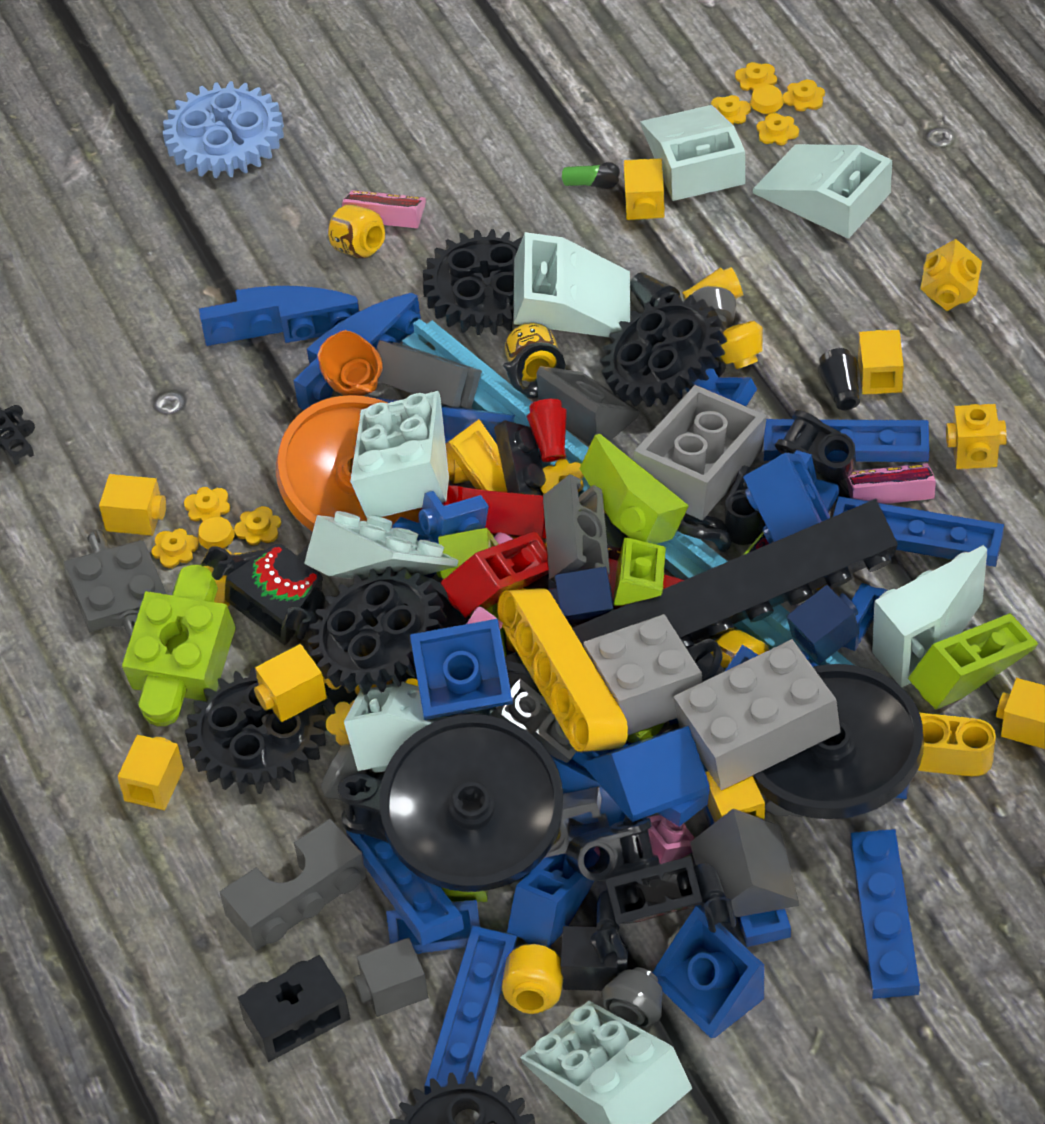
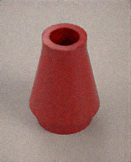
[526,399,567,462]

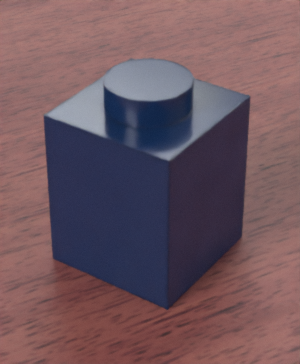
[549,566,615,625]
[786,585,860,665]

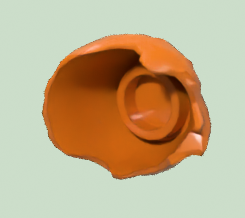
[317,330,383,396]

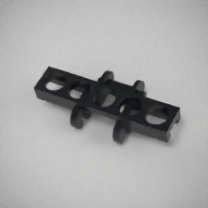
[0,405,35,465]

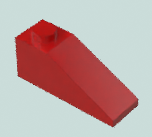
[440,531,549,618]

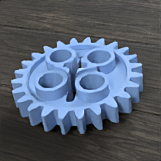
[163,81,284,178]

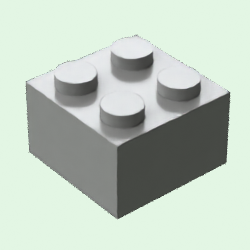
[583,614,702,735]

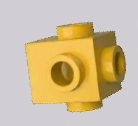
[920,239,982,311]
[946,404,1007,469]

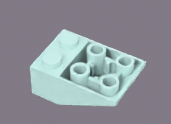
[640,105,745,201]
[753,144,892,239]
[513,232,630,337]
[350,391,449,519]
[304,511,459,580]
[872,545,987,687]
[344,682,496,772]
[520,1001,692,1124]

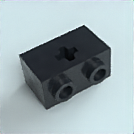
[237,955,350,1062]

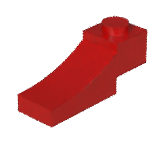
[419,485,546,539]

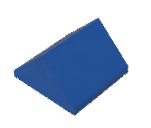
[410,619,513,720]
[585,726,710,822]
[652,905,764,1038]

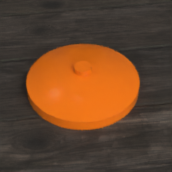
[276,395,421,532]

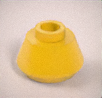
[719,320,763,369]

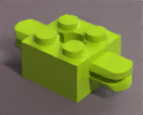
[122,565,236,727]

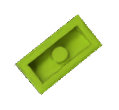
[613,538,666,606]

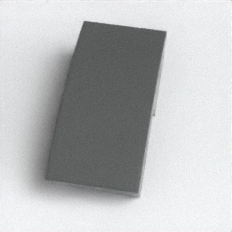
[490,678,577,763]

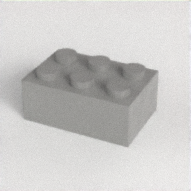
[633,385,767,520]
[673,639,840,790]

